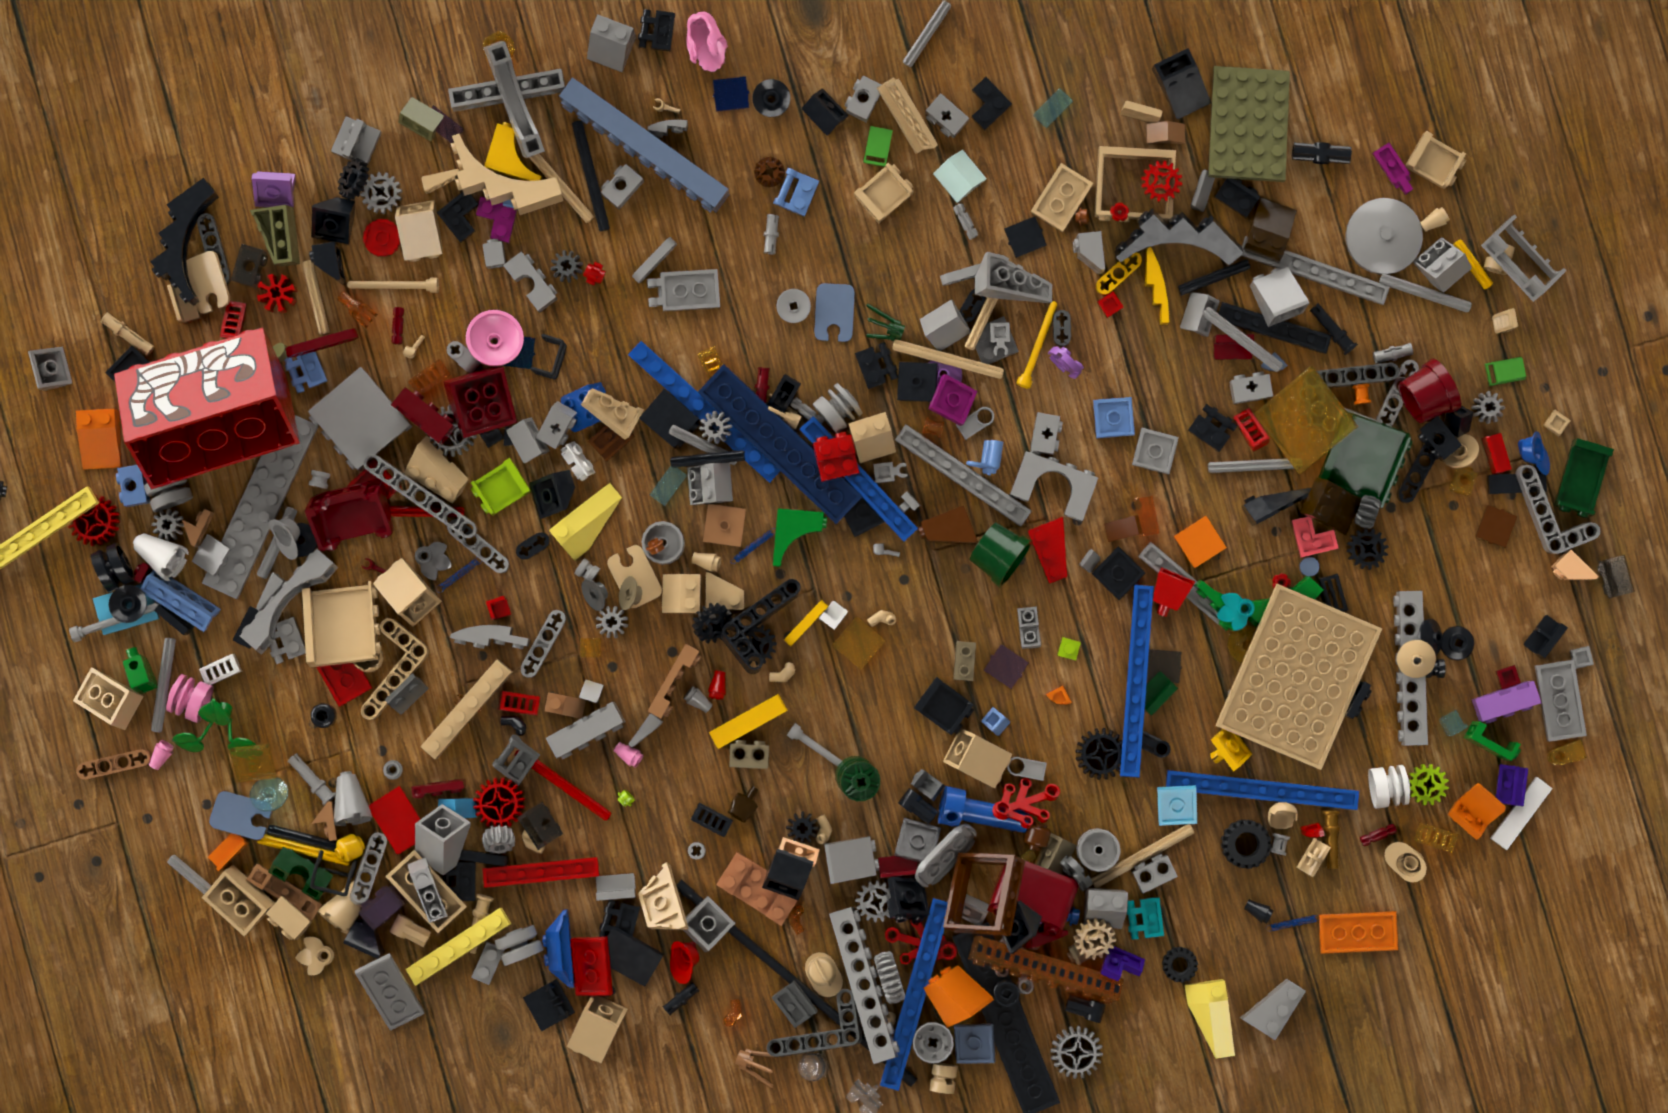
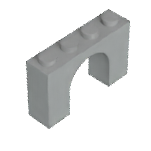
[1009,450,1098,522]

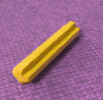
[1453,239,1493,289]

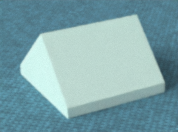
[933,149,987,203]

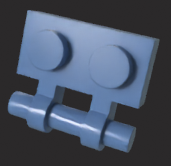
[284,352,328,393]

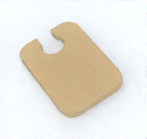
[187,251,230,314]
[607,545,662,608]

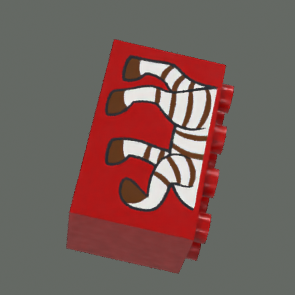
[114,328,300,490]

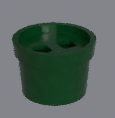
[969,522,1033,588]

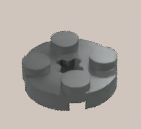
[1060,855,1093,892]

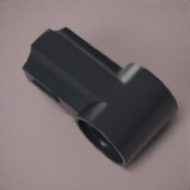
[1142,731,1171,758]
[898,788,938,825]
[1065,995,1106,1023]

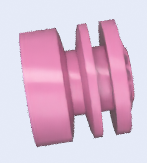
[166,674,214,723]

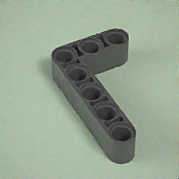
[1303,363,1399,428]
[767,989,862,1057]

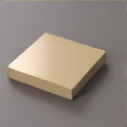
[1121,101,1163,123]

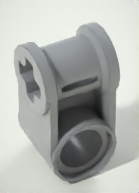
[447,341,481,373]

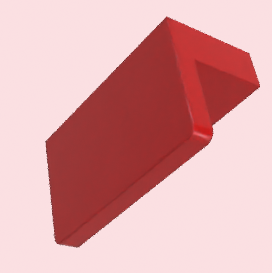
[1481,433,1512,475]

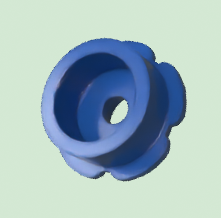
[1067,907,1080,926]

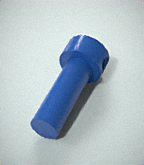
[938,786,1029,833]

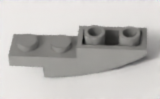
[450,625,530,649]

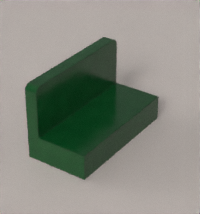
[1145,671,1178,716]

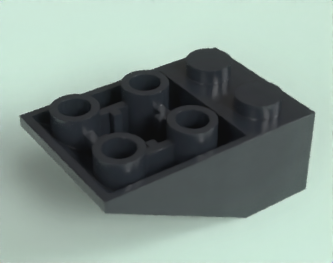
[1152,48,1211,120]

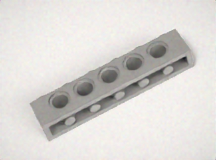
[448,69,566,112]

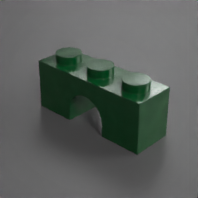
[268,847,333,901]

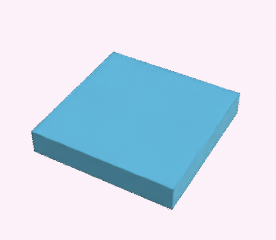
[1157,785,1197,826]

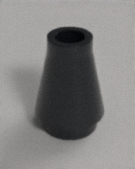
[1244,899,1274,924]

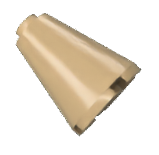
[317,881,368,935]

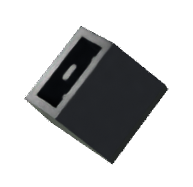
[762,849,814,900]

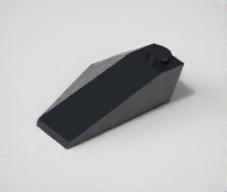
[1241,488,1311,526]

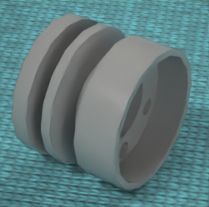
[812,383,863,433]
[913,1022,954,1063]

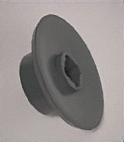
[581,580,608,611]

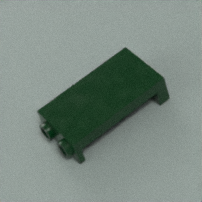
[1554,438,1614,518]

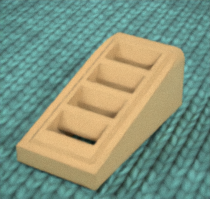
[421,169,460,194]
[1492,308,1518,334]

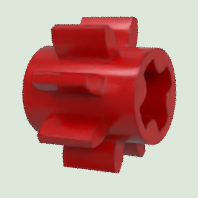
[583,262,606,286]

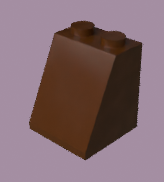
[918,505,978,545]

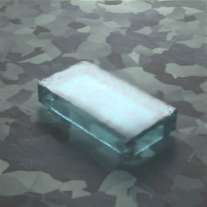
[1033,88,1073,129]
[650,466,688,506]

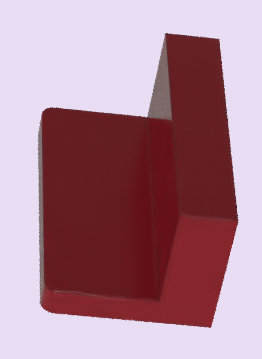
[1213,334,1254,360]
[878,856,918,878]

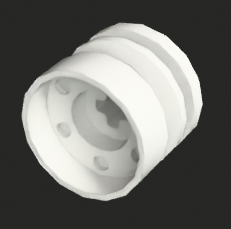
[1368,765,1410,809]

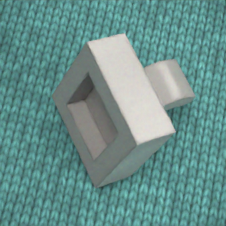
[899,491,920,513]

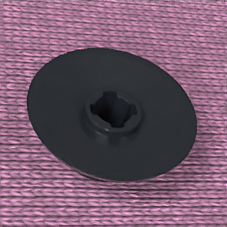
[296,523,317,557]
[1441,626,1475,660]

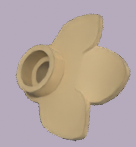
[295,937,334,975]

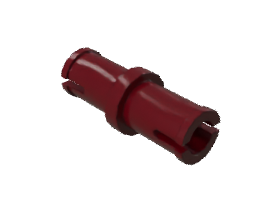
[754,367,770,403]

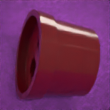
[1398,358,1462,423]

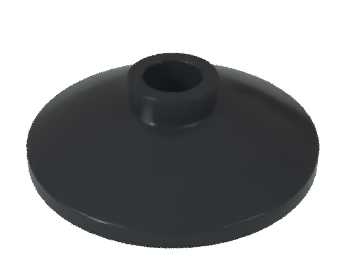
[752,79,790,117]
[108,585,147,623]
[1418,619,1442,655]

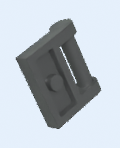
[492,734,540,786]

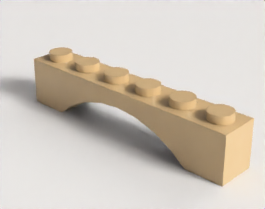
[421,659,513,759]

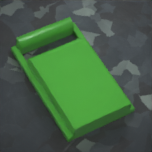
[863,126,893,167]
[1485,357,1526,386]

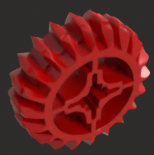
[68,494,121,546]
[473,777,525,827]

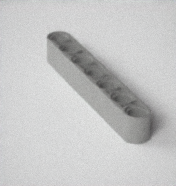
[363,454,477,538]

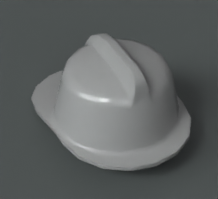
[269,515,300,560]

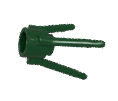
[866,304,905,341]

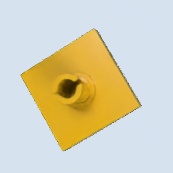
[1210,729,1252,771]

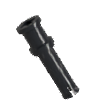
[1310,303,1358,355]

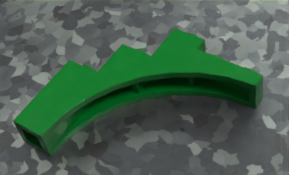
[1194,576,1323,631]

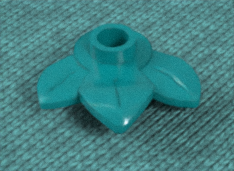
[1217,593,1255,631]

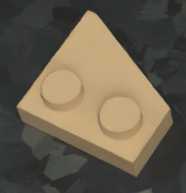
[705,572,744,610]

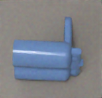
[966,440,1004,476]

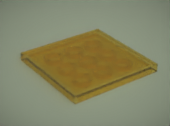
[1254,366,1358,474]

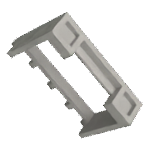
[1481,214,1566,302]

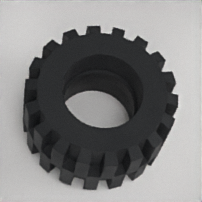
[1221,819,1272,869]

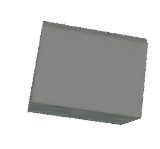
[920,299,971,351]
[28,347,72,391]

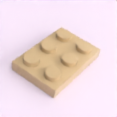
[1031,163,1093,232]

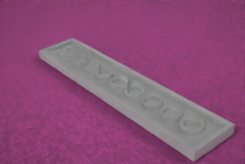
[202,415,319,599]

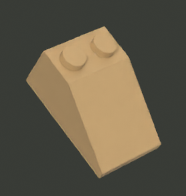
[73,667,144,730]

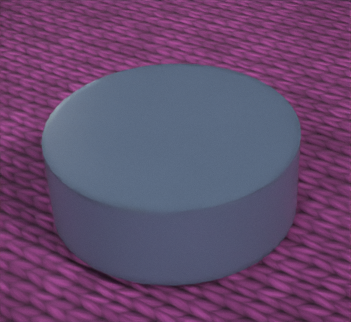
[1299,557,1319,576]

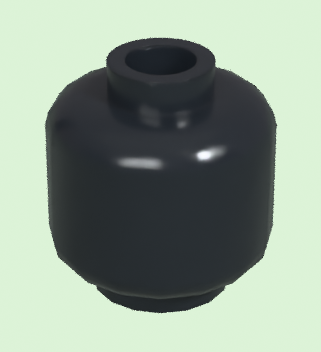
[310,703,337,728]

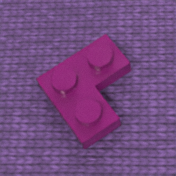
[476,197,518,243]

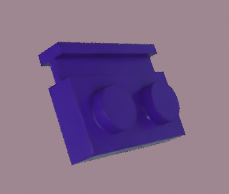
[1496,764,1528,807]

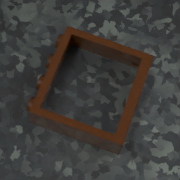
[943,853,1025,936]

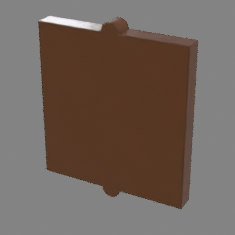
[1475,505,1517,548]

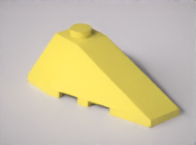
[549,483,622,561]
[1184,979,1235,1059]

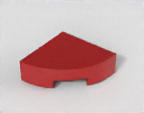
[1300,822,1324,837]

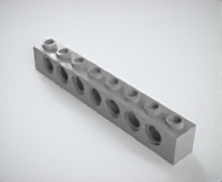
[1393,591,1428,746]
[829,907,900,1064]

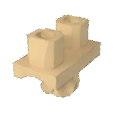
[1296,838,1331,877]

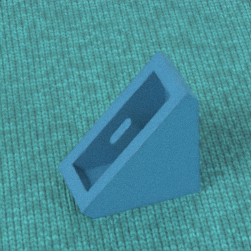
[438,798,477,818]

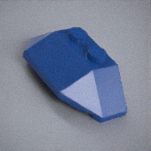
[543,909,575,988]

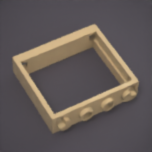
[1094,146,1176,223]

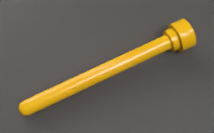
[1016,301,1057,389]

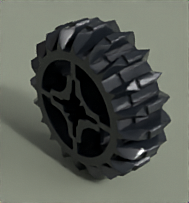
[1075,728,1123,780]

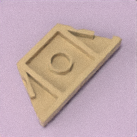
[638,862,689,930]

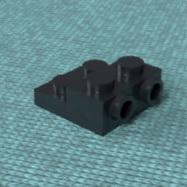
[887,877,930,924]

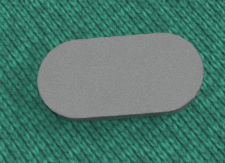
[915,824,977,887]

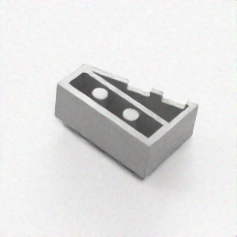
[1240,979,1306,1040]

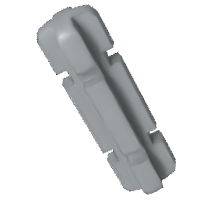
[954,203,978,240]
[790,397,824,425]

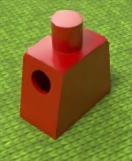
[1153,567,1195,617]

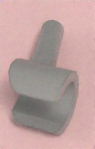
[873,544,900,557]

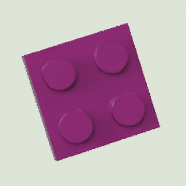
[928,374,978,426]

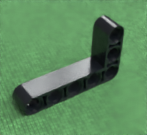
[721,579,801,674]

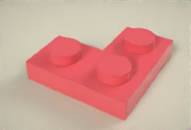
[1291,516,1338,558]

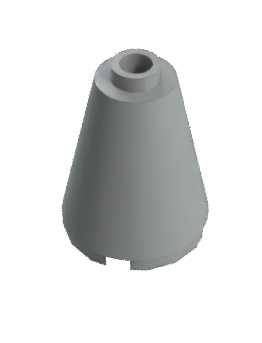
[334,771,372,826]

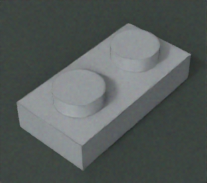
[471,942,505,985]

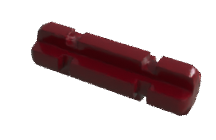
[391,307,404,345]
[1360,824,1397,846]

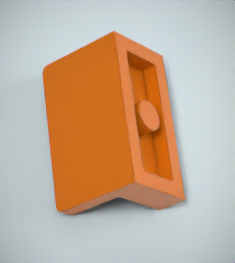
[208,833,249,871]

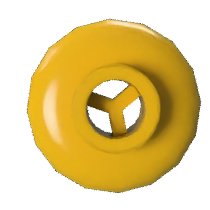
[334,834,365,862]

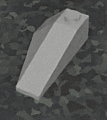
[975,252,1052,303]

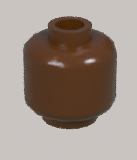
[1024,822,1051,851]

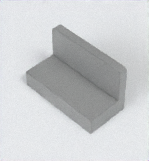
[1180,292,1220,337]
[506,417,550,463]
[596,873,636,901]

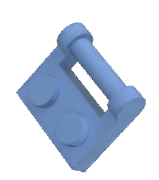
[773,168,819,217]

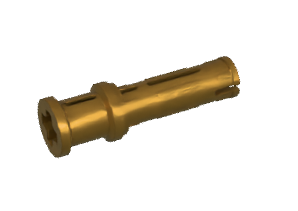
[1323,810,1341,869]

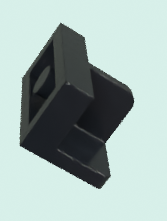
[1523,615,1568,659]

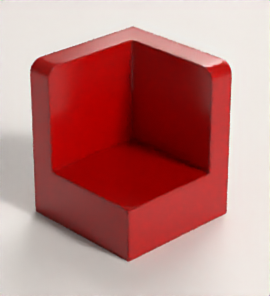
[485,596,512,620]

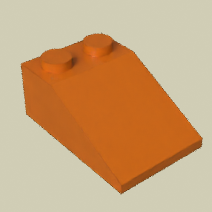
[76,409,122,470]

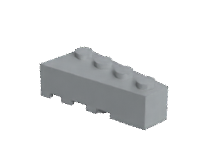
[546,702,626,760]

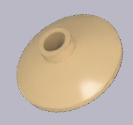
[1443,434,1479,468]
[1397,640,1436,678]

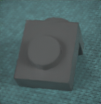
[911,769,945,801]

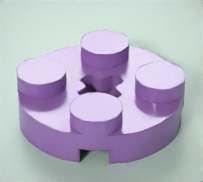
[1048,346,1084,379]

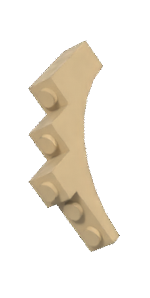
[451,134,563,215]

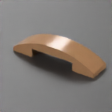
[246,864,322,921]

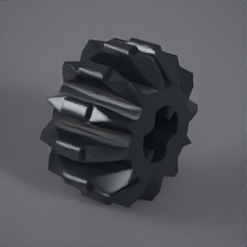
[786,811,819,844]

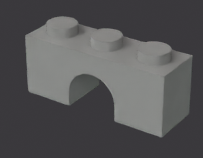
[503,251,557,313]

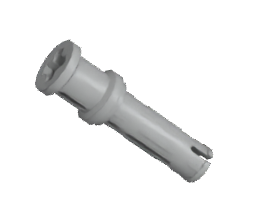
[287,753,336,806]

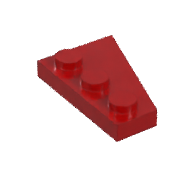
[1027,517,1067,584]

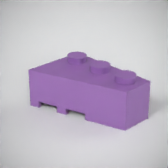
[1471,681,1541,724]

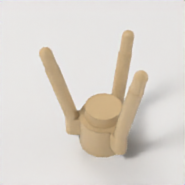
[768,393,801,430]

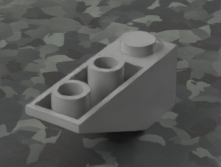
[407,857,447,923]

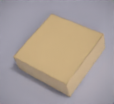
[1543,410,1571,437]

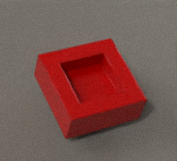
[1097,292,1123,318]

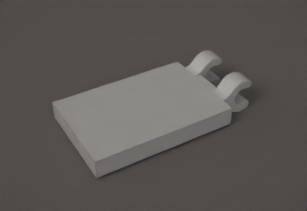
[647,269,720,312]

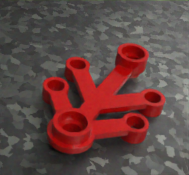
[992,778,1060,829]
[885,920,957,965]

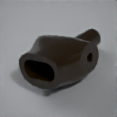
[728,786,758,823]

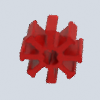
[257,274,298,314]

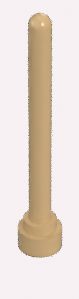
[347,277,439,293]

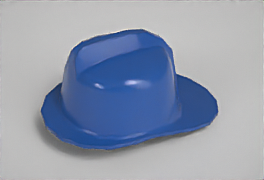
[1518,431,1550,475]

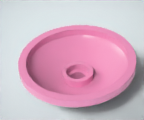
[466,310,524,366]

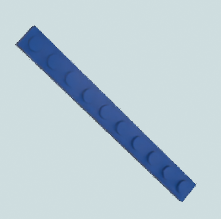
[628,341,780,483]
[1120,585,1154,778]
[1165,770,1359,810]
[880,898,948,1091]

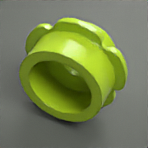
[618,789,635,807]

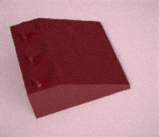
[443,366,517,438]

